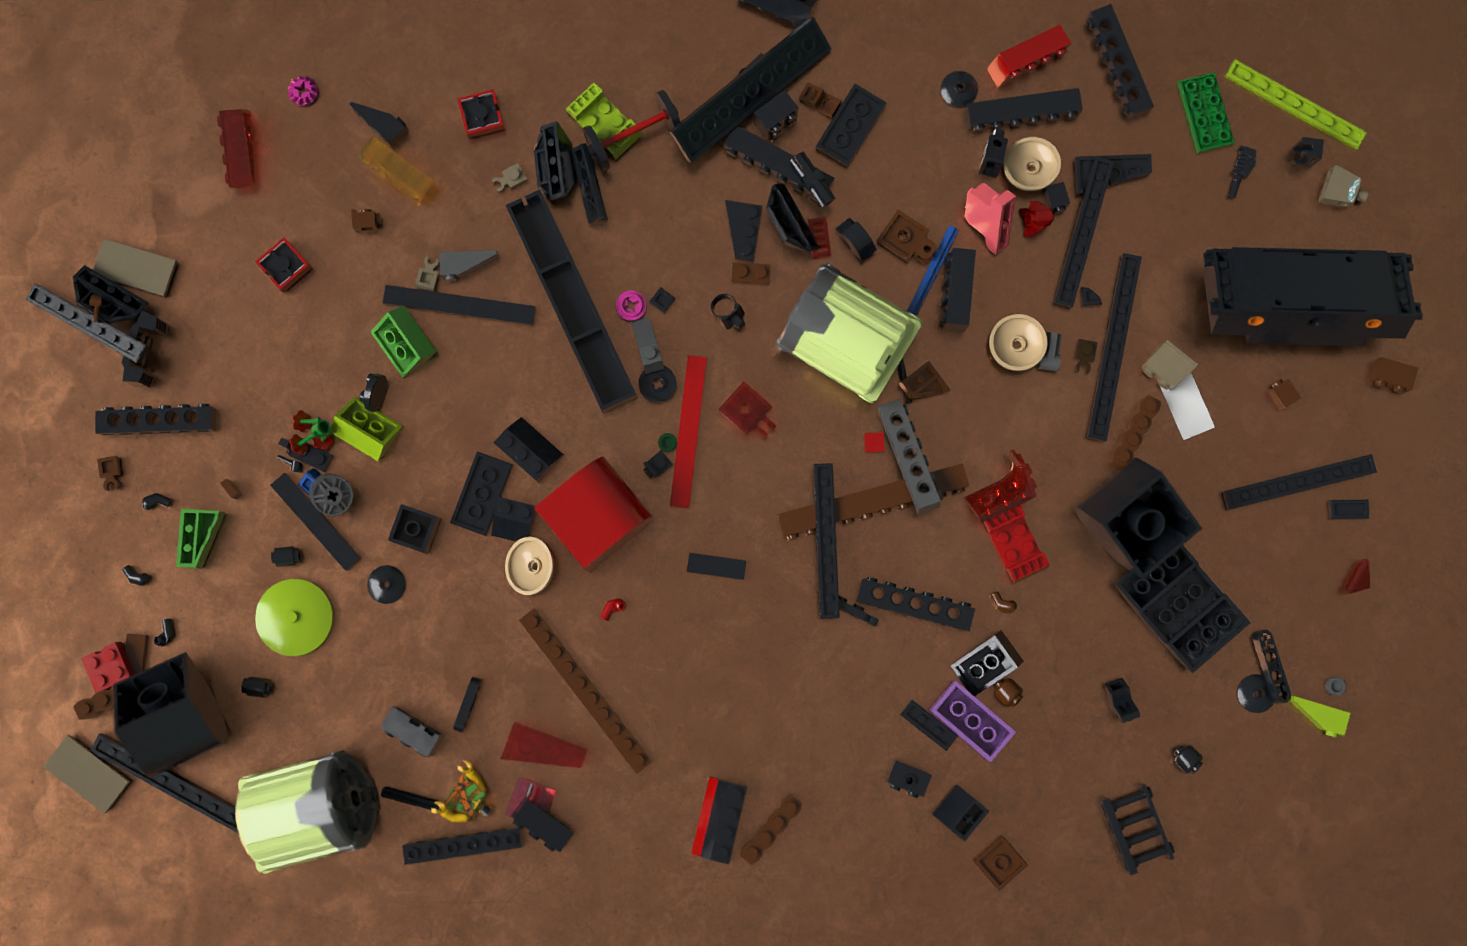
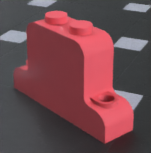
[965,183,1016,255]

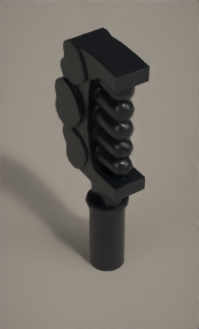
[1228,146,1257,198]

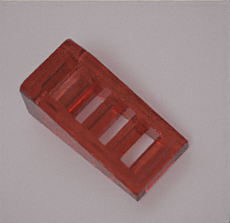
[807,217,832,259]

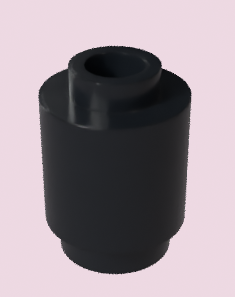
[271,546,301,567]
[241,677,272,698]

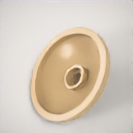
[1004,137,1061,191]
[989,314,1047,371]
[505,537,554,595]

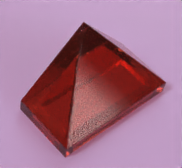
[1341,559,1370,595]

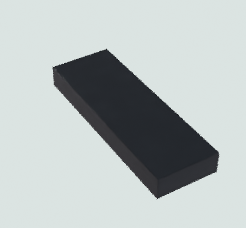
[687,553,746,580]
[900,700,958,751]

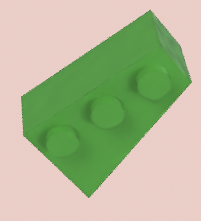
[176,509,225,569]

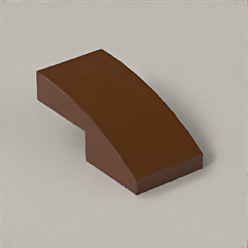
[799,82,842,119]

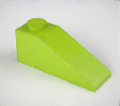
[1289,696,1351,738]

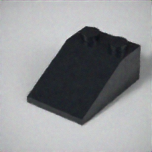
[951,630,1024,697]

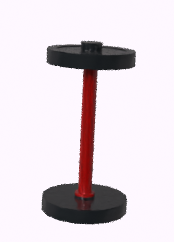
[582,90,681,171]

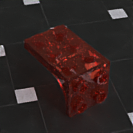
[965,449,1037,523]

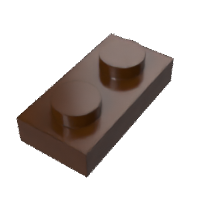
[732,262,771,284]

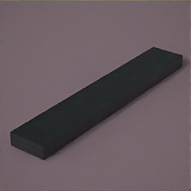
[270,473,361,571]

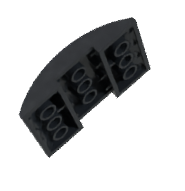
[1115,545,1251,673]

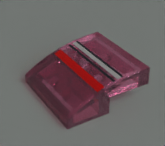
[505,778,557,817]

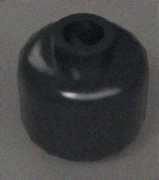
[1174,745,1204,774]

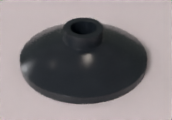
[941,71,978,108]
[367,565,406,604]
[1237,674,1274,713]

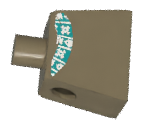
[1318,165,1369,208]

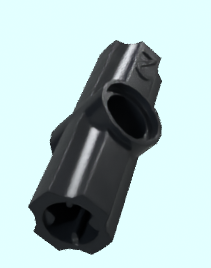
[790,151,836,208]

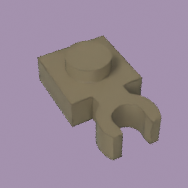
[492,163,528,193]
[415,256,439,291]

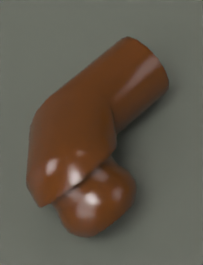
[990,591,1017,613]

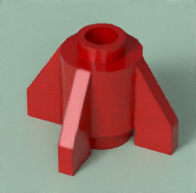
[1019,201,1054,237]

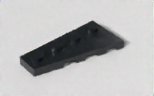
[1075,154,1152,195]

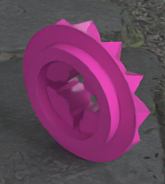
[288,76,318,106]
[616,290,646,321]

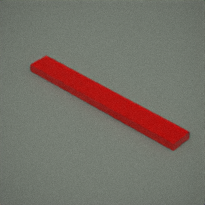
[670,355,707,508]

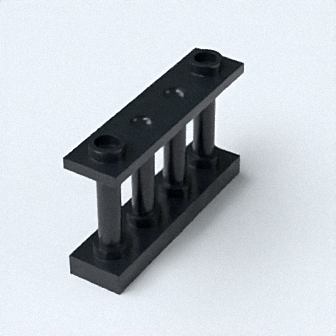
[1099,783,1175,875]

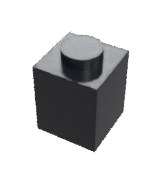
[1043,182,1070,213]

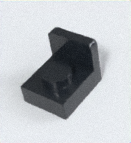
[643,450,673,479]

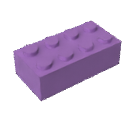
[929,681,1016,762]

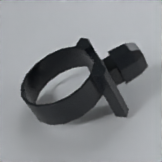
[710,293,745,329]

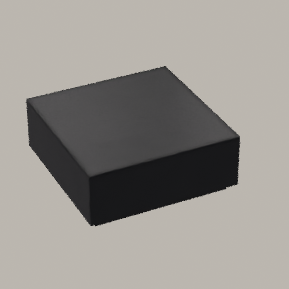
[649,287,676,314]

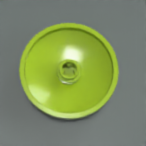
[255,579,334,656]

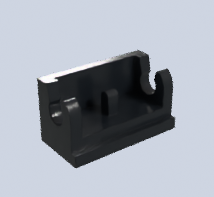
[1292,137,1324,168]

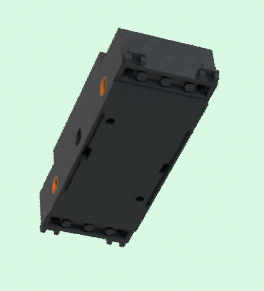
[1203,247,1423,346]

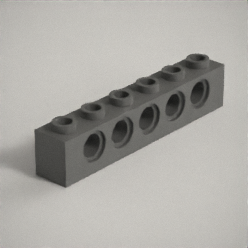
[878,399,943,515]

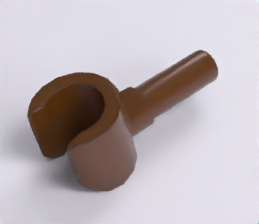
[89,295,102,323]

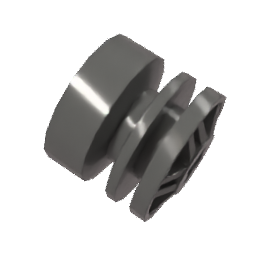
[309,473,353,516]

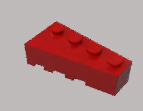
[987,24,1071,88]

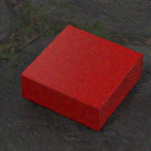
[864,432,885,453]

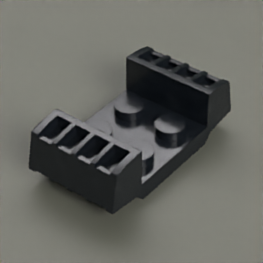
[121,311,167,388]

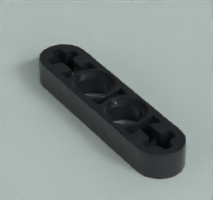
[1253,629,1291,704]

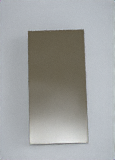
[93,239,177,297]
[43,735,131,814]

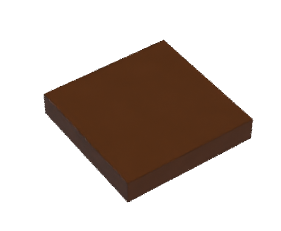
[972,835,1028,891]

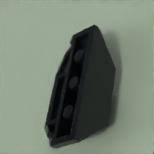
[533,121,576,200]
[766,183,820,252]
[72,265,149,324]

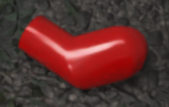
[600,598,626,621]

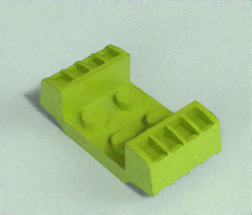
[566,83,643,160]

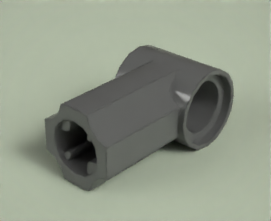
[1038,332,1062,372]

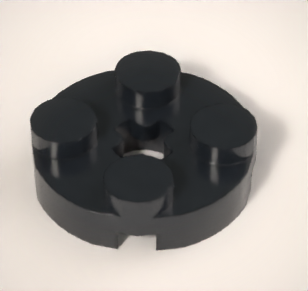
[638,365,677,403]

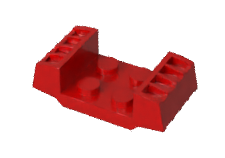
[982,502,1049,584]

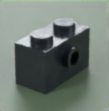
[886,760,932,799]

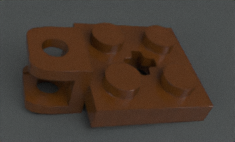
[877,210,937,263]

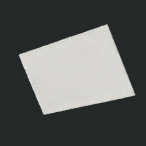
[1158,373,1215,440]

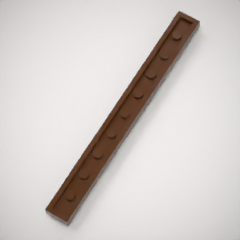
[519,609,652,774]

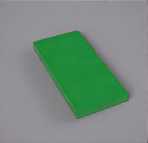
[1177,72,1235,154]

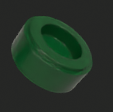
[658,433,677,453]

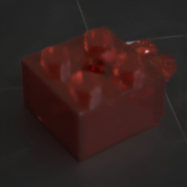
[718,381,776,438]

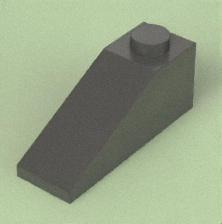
[439,250,499,281]
[631,317,664,374]

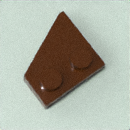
[899,361,950,399]

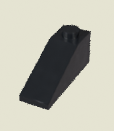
[349,102,408,148]

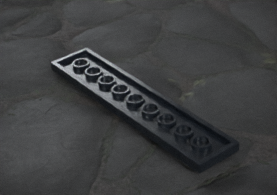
[669,17,832,163]

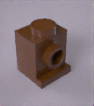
[351,209,381,232]

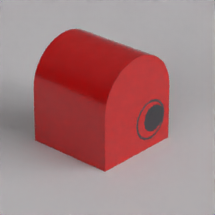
[534,456,653,573]

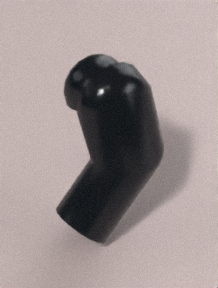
[142,493,172,510]
[122,565,150,586]
[154,618,174,647]

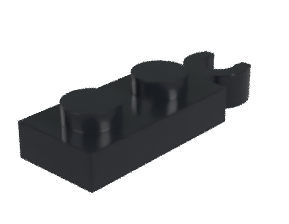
[839,596,879,627]

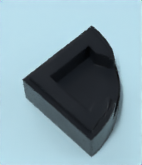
[1081,287,1102,307]

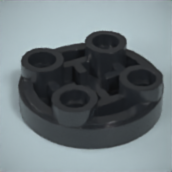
[359,373,388,412]

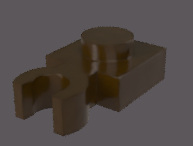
[1075,339,1098,374]

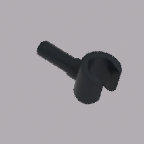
[277,455,302,473]

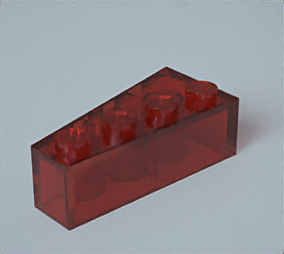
[217,109,256,188]
[500,722,589,768]

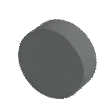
[1325,677,1347,696]

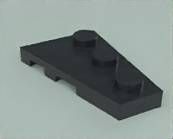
[725,200,762,262]

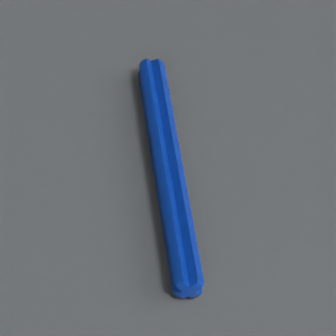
[907,226,959,316]

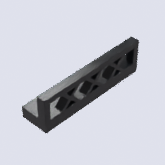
[570,143,608,224]

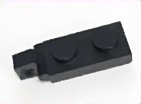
[278,437,333,472]

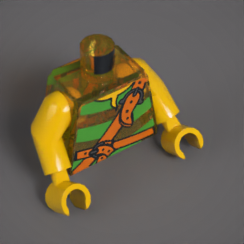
[431,760,493,823]

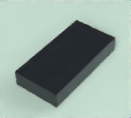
[1328,499,1369,520]

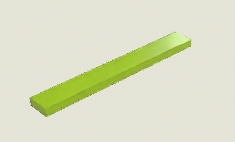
[1225,59,1367,150]

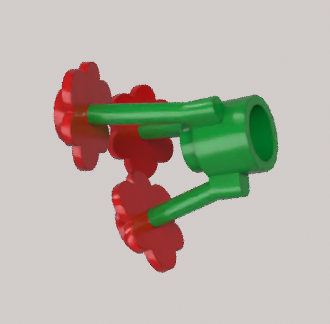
[289,410,334,455]

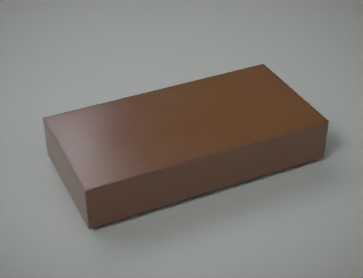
[125,634,148,674]

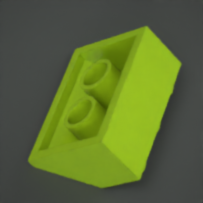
[331,397,403,461]

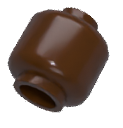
[994,678,1024,707]

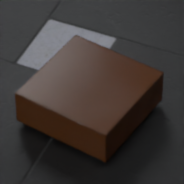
[221,479,242,499]

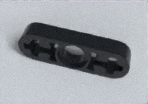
[453,677,482,733]

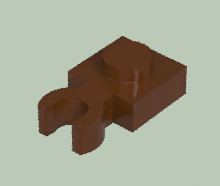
[97,456,121,491]

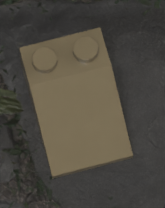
[1141,340,1198,391]

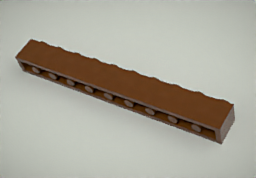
[777,463,969,540]

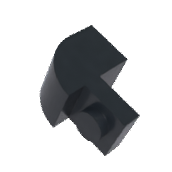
[835,217,877,261]
[1104,678,1141,723]

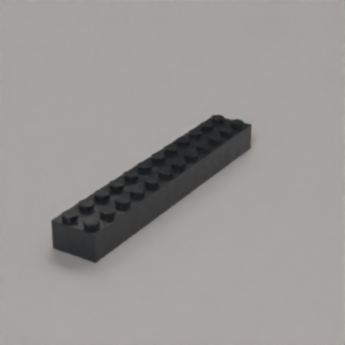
[506,190,637,413]

